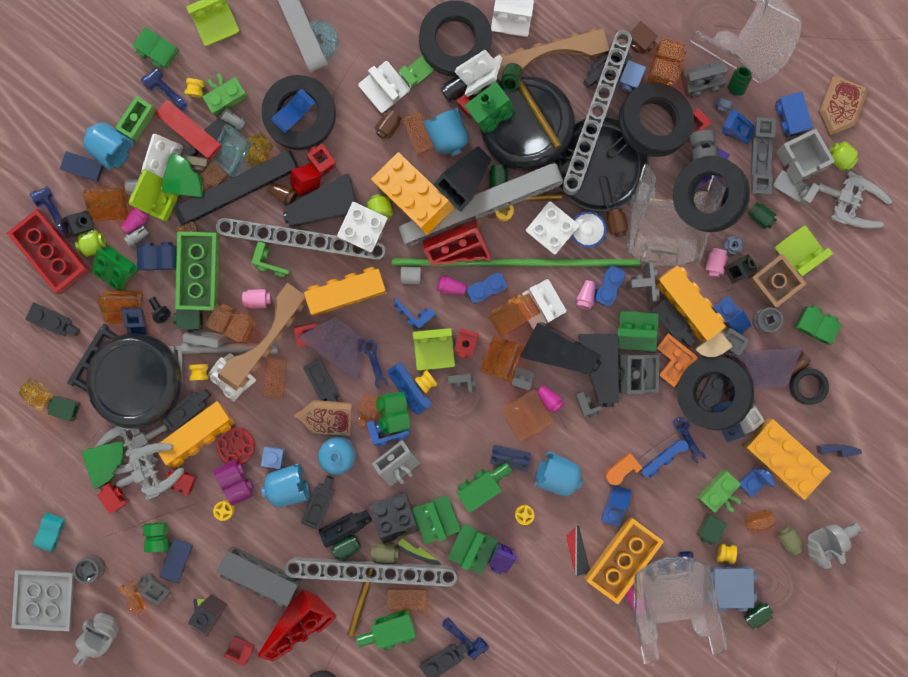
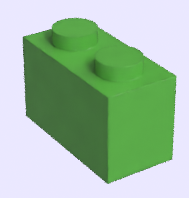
[116,96,157,142]

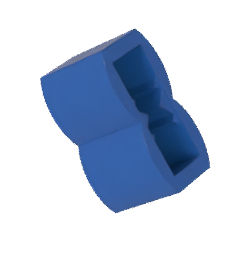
[594,266,625,308]
[467,273,507,304]

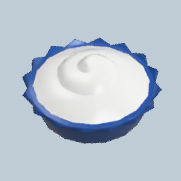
[571,211,607,248]

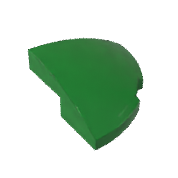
[162,153,203,197]
[82,441,124,489]

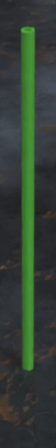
[392,258,640,267]

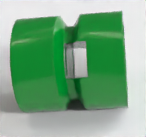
[142,522,169,553]

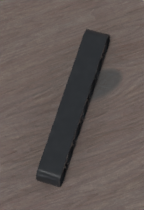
[173,151,299,226]

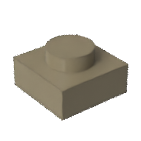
[187,156,210,171]

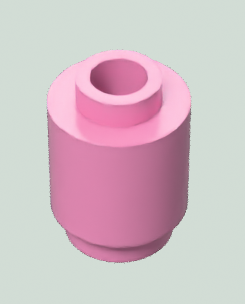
[705,248,728,277]
[242,289,271,309]

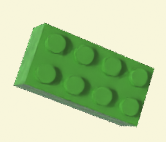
[175,232,220,310]

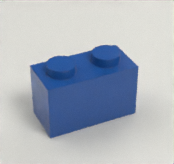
[775,91,813,138]

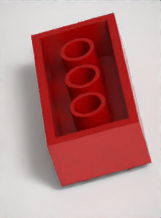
[7,209,91,294]

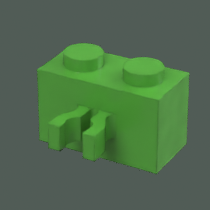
[202,73,249,117]
[697,469,742,513]

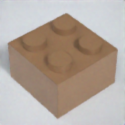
[747,254,806,308]

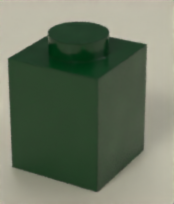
[173,309,203,329]
[47,396,81,421]
[697,513,727,545]

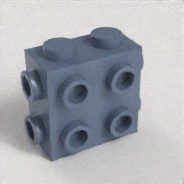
[708,566,757,611]

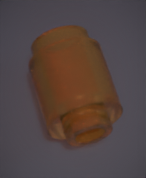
[745,510,775,533]

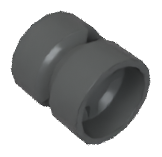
[689,130,718,161]
[752,307,783,333]
[73,555,105,584]

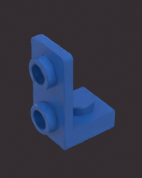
[271,89,315,132]
[394,298,436,329]
[366,420,410,447]
[739,468,776,498]

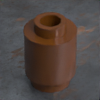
[375,110,401,140]
[606,208,629,238]

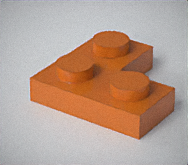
[657,333,698,387]

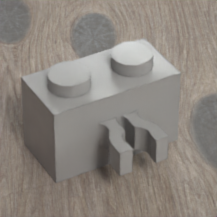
[372,440,421,487]

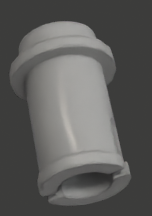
[220,108,246,130]
[124,225,150,248]

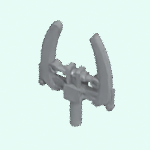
[818,171,892,229]
[95,424,169,475]
[116,443,184,501]

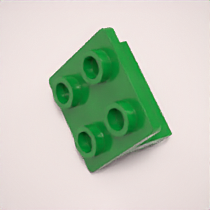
[91,245,138,293]
[618,311,659,351]
[412,495,460,544]
[448,524,498,574]

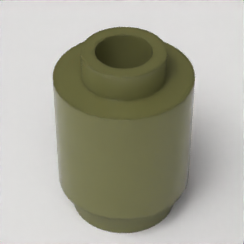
[777,525,805,556]
[371,543,399,564]

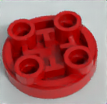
[216,427,255,464]

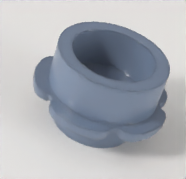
[715,97,733,112]
[724,236,743,255]

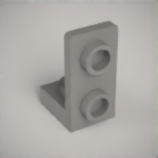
[772,170,820,206]

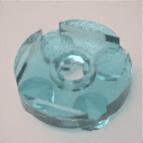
[310,20,338,58]

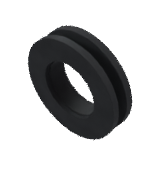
[419,0,492,77]
[262,75,336,150]
[619,82,694,157]
[673,156,750,232]
[677,356,754,431]

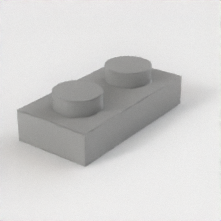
[183,329,227,349]

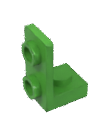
[399,56,435,90]
[251,241,291,278]

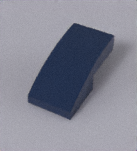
[60,151,104,182]
[122,308,149,335]
[816,444,862,458]
[160,539,193,584]

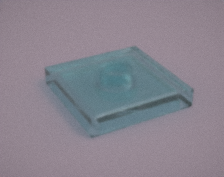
[211,124,252,177]

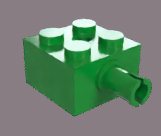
[464,82,515,134]
[456,462,513,513]
[356,608,417,650]

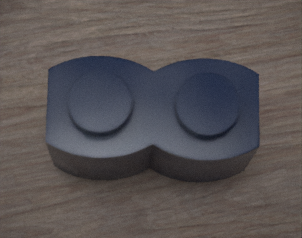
[137,242,177,271]

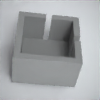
[776,129,835,185]

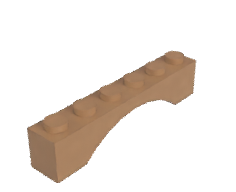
[495,27,610,85]
[217,283,306,391]

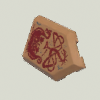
[819,76,868,136]
[294,400,352,437]

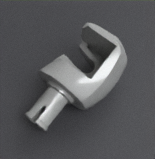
[807,522,861,569]
[73,613,119,667]

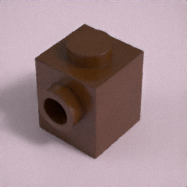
[630,21,658,54]

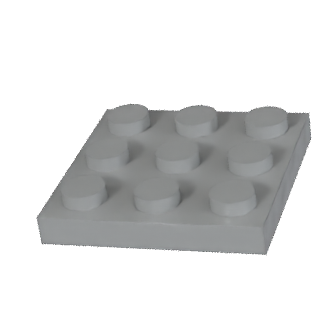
[11,569,75,632]

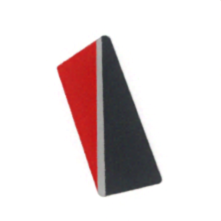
[566,526,590,576]

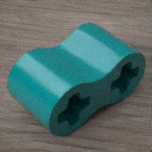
[33,512,66,553]

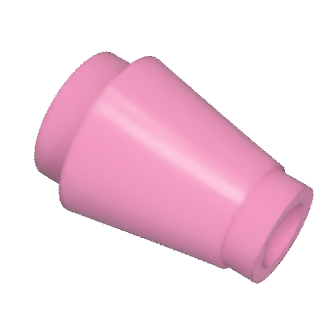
[576,280,596,310]

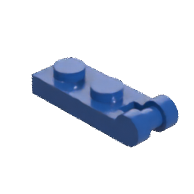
[387,362,431,415]
[639,440,688,478]

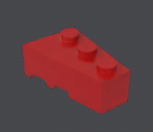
[423,219,492,266]

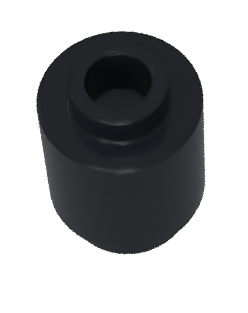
[441,75,467,102]

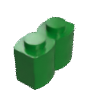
[133,27,180,69]
[794,305,842,345]
[376,392,410,434]

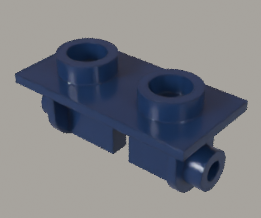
[713,400,745,442]
[490,445,531,471]

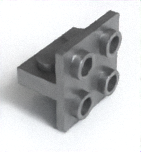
[626,262,659,303]

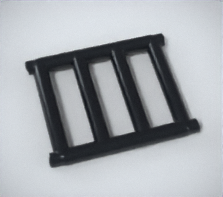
[67,324,119,392]

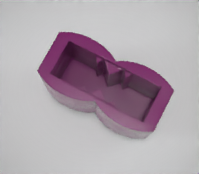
[214,460,254,506]

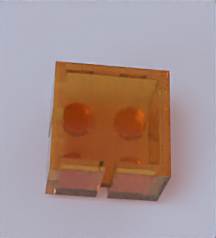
[646,38,686,86]
[488,293,541,337]
[205,303,256,344]

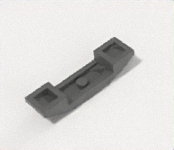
[751,117,776,195]

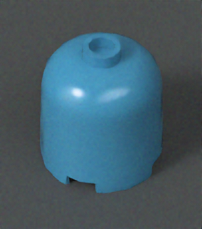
[423,108,469,157]
[83,122,134,171]
[318,436,357,475]
[534,451,583,497]
[261,463,310,507]

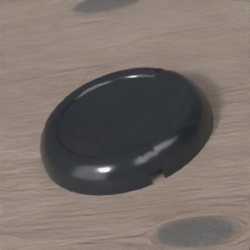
[480,76,575,171]
[553,116,649,211]
[86,333,182,429]

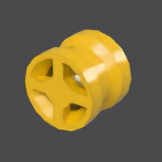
[184,78,205,98]
[495,205,514,222]
[189,364,209,380]
[415,370,438,394]
[213,500,235,521]
[515,505,535,525]
[717,543,737,565]

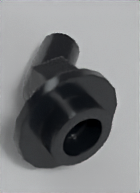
[148,296,171,323]

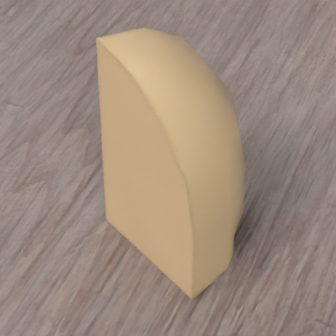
[695,330,732,357]

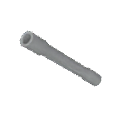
[181,342,279,354]

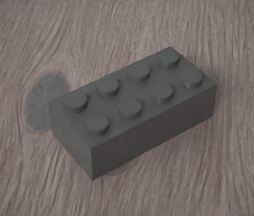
[217,546,302,607]

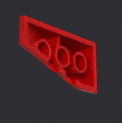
[258,590,337,662]

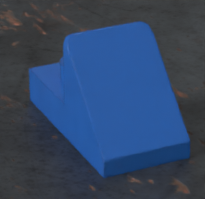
[722,110,754,144]
[713,296,752,334]
[601,485,631,527]

